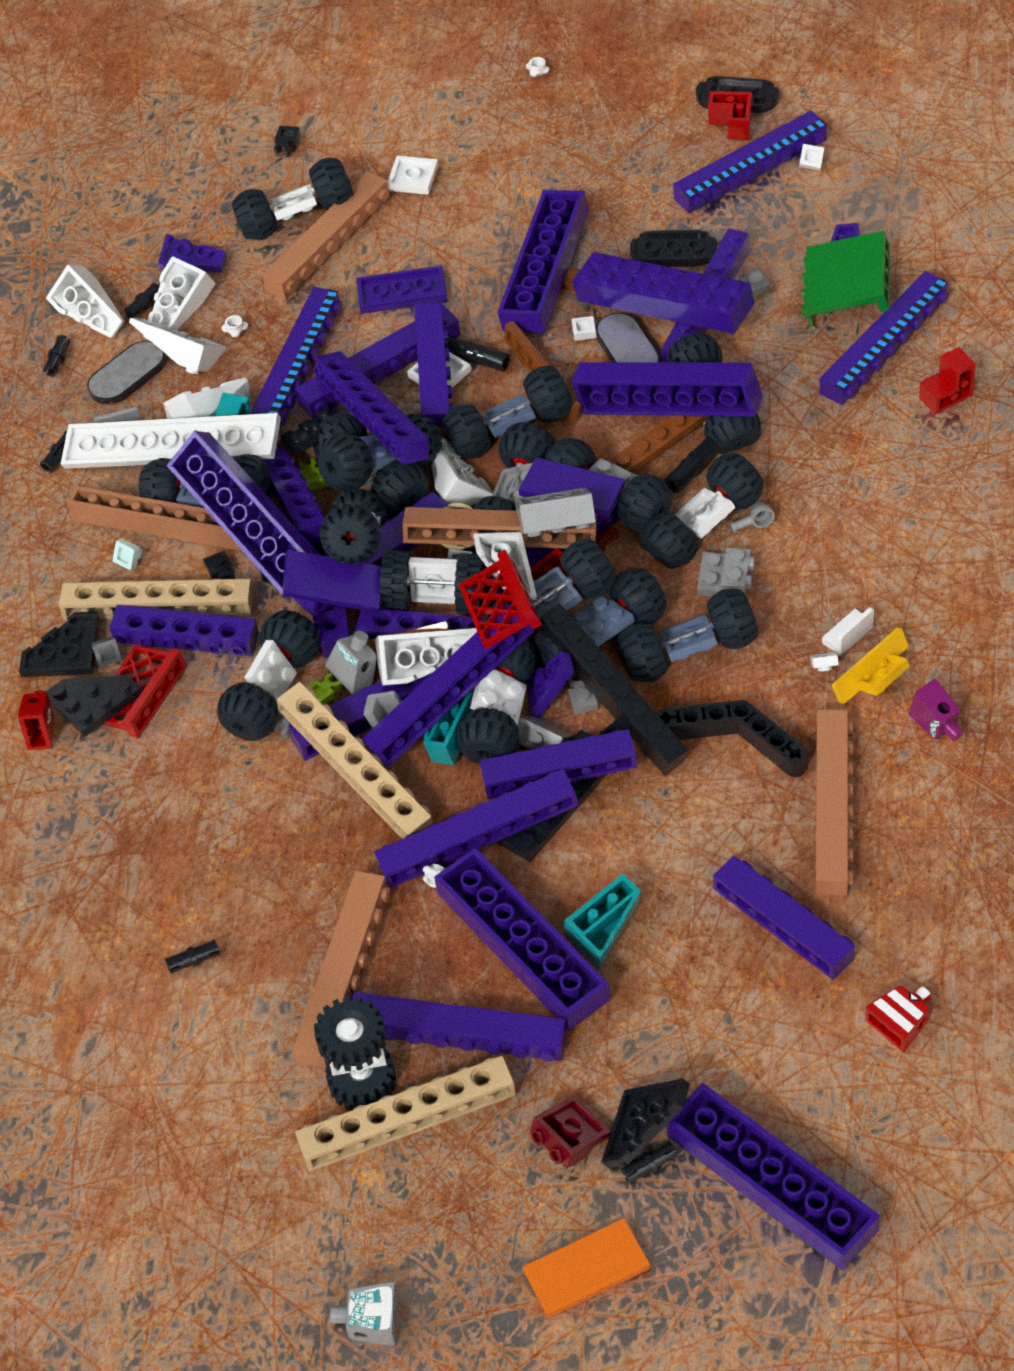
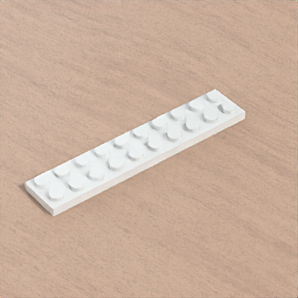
[61,413,281,469]

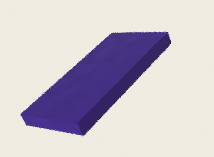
[356,266,448,314]
[519,457,625,518]
[282,549,381,612]

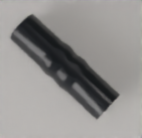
[444,335,510,372]
[664,437,721,493]

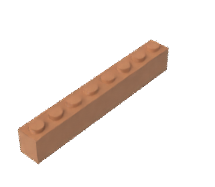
[262,171,390,300]
[67,486,242,551]
[403,507,597,549]
[815,710,853,896]
[293,871,390,1069]

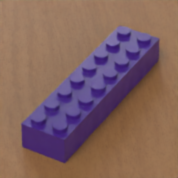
[497,190,589,333]
[572,252,755,334]
[571,362,763,417]
[166,430,320,597]
[434,848,610,1031]
[666,1082,880,1271]

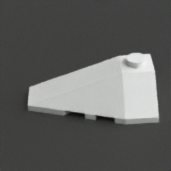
[143,256,216,342]
[46,264,124,338]
[129,318,226,374]
[163,378,251,419]
[431,437,493,506]
[473,532,537,600]
[375,628,477,686]

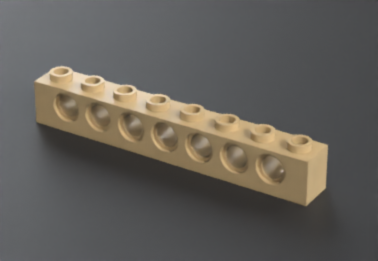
[59,578,254,620]
[277,681,432,839]
[295,1056,516,1172]

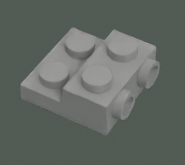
[697,548,755,596]

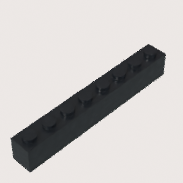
[537,603,688,776]

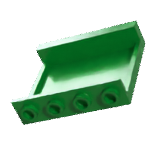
[801,231,890,326]

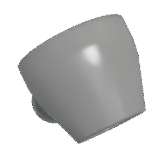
[729,501,775,533]

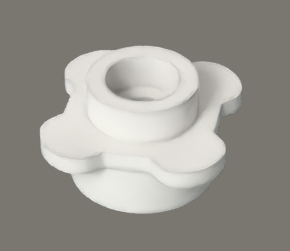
[526,57,549,77]
[222,315,248,337]
[423,864,444,888]

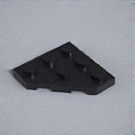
[276,407,340,451]
[19,611,100,677]
[46,675,142,737]
[601,1078,690,1168]

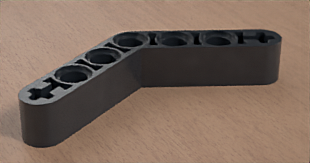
[656,700,807,777]

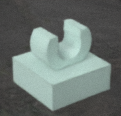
[113,538,143,570]

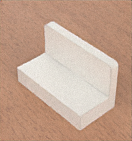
[822,607,874,656]

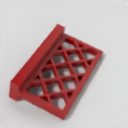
[458,550,542,649]
[103,644,187,738]

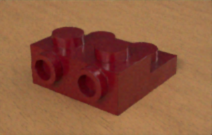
[530,1095,611,1168]

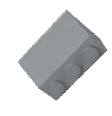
[514,487,596,537]

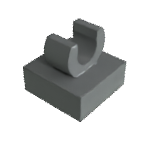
[91,636,122,668]

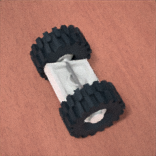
[380,550,487,614]
[314,996,396,1111]

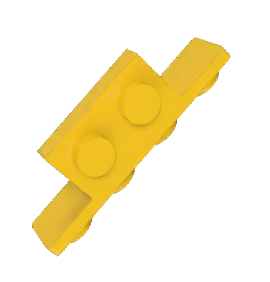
[832,627,910,705]

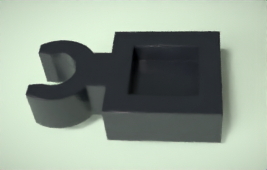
[274,126,301,157]
[203,550,236,580]

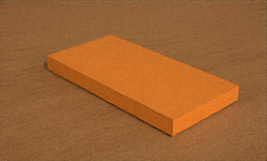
[522,1218,651,1319]

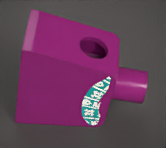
[908,679,964,742]

